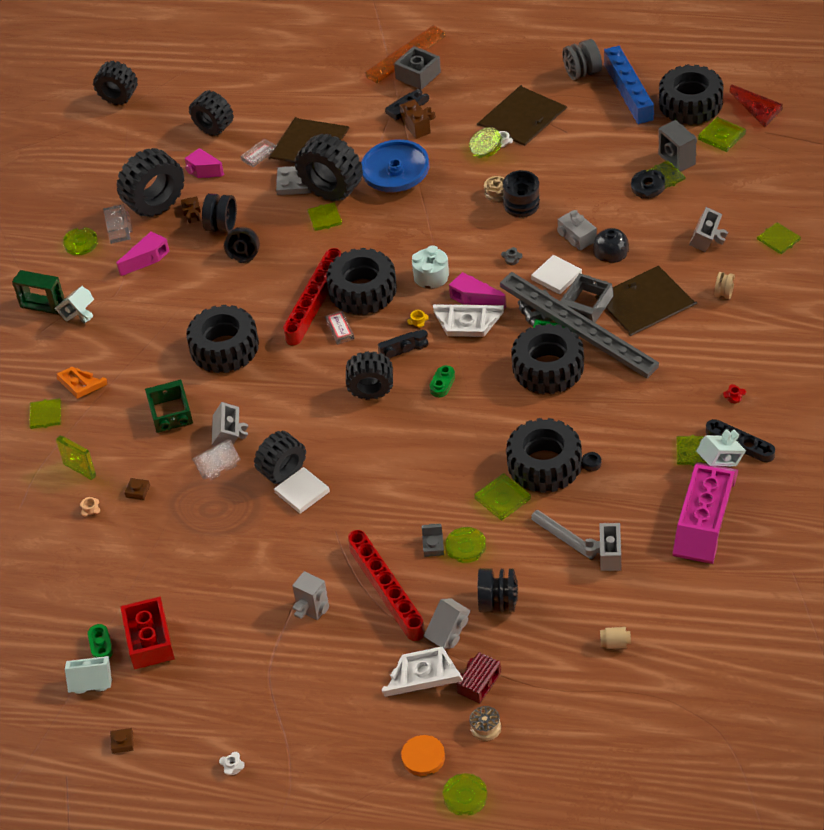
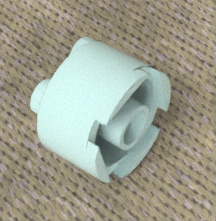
[412,246,449,288]

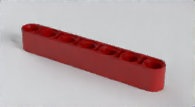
[283,248,341,346]
[348,530,425,641]

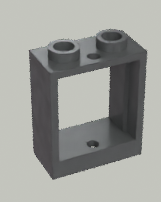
[560,273,613,323]

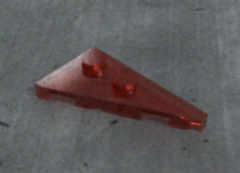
[729,84,783,127]

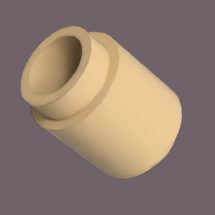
[600,627,631,649]

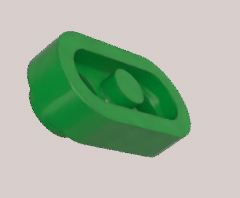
[430,365,455,398]
[88,624,113,659]

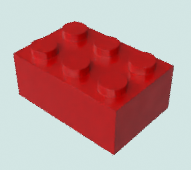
[120,596,175,670]

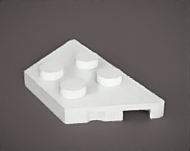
[433,305,504,337]
[382,647,463,697]

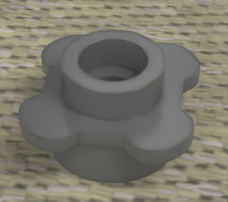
[501,247,523,265]

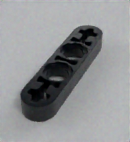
[706,419,775,462]

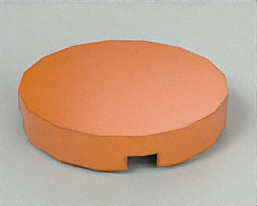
[401,735,445,776]

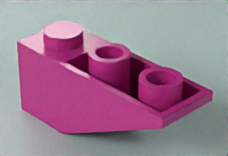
[116,232,170,276]
[449,272,506,309]

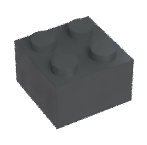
[394,46,441,90]
[658,120,697,172]

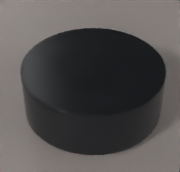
[582,452,602,471]

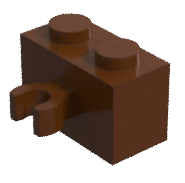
[400,99,436,139]

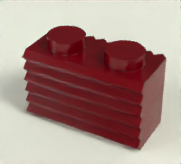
[456,652,501,703]

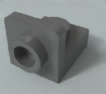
[421,524,444,557]

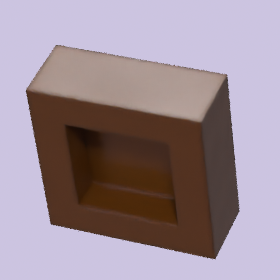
[125,478,150,500]
[110,728,134,754]

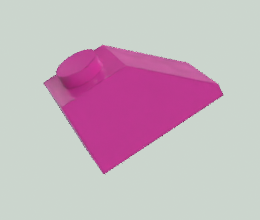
[184,148,224,178]

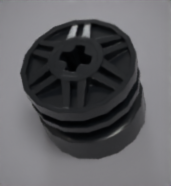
[503,170,540,217]
[478,568,518,612]

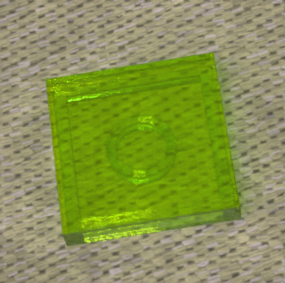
[698,117,746,152]
[56,435,96,480]
[474,473,531,521]

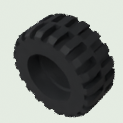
[659,64,724,125]
[295,134,363,201]
[117,148,184,217]
[326,248,397,315]
[186,305,259,373]
[511,324,584,394]
[506,418,582,493]

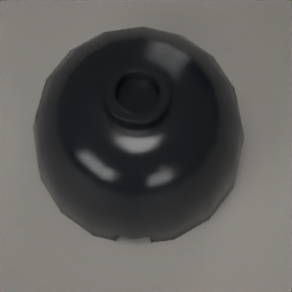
[223,227,260,263]
[593,228,629,263]

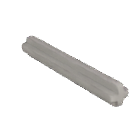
[531,510,597,559]

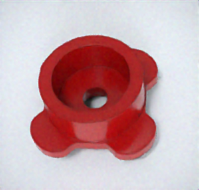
[723,384,746,404]

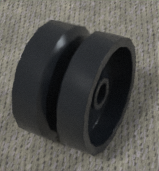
[202,193,237,233]

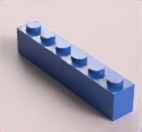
[604,46,654,124]

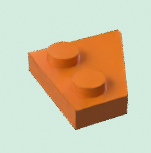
[56,367,107,399]

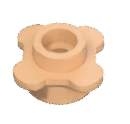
[80,497,100,516]

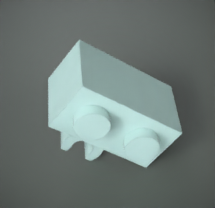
[55,286,94,323]
[696,430,746,466]
[65,656,112,694]

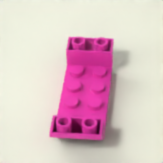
[672,462,738,564]

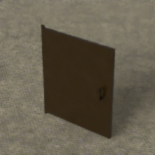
[477,85,567,146]
[268,117,349,163]
[595,265,697,336]

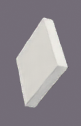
[531,255,582,294]
[274,467,330,514]

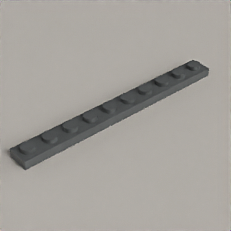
[500,272,659,379]

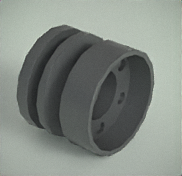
[562,39,602,80]

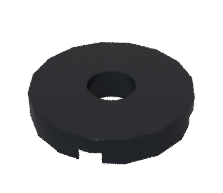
[631,169,666,198]

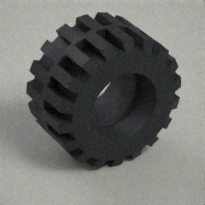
[93,61,138,105]
[189,90,234,136]
[346,351,393,400]
[254,430,306,484]

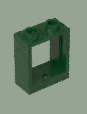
[12,270,65,315]
[145,379,193,433]

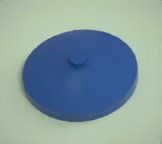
[361,140,429,192]

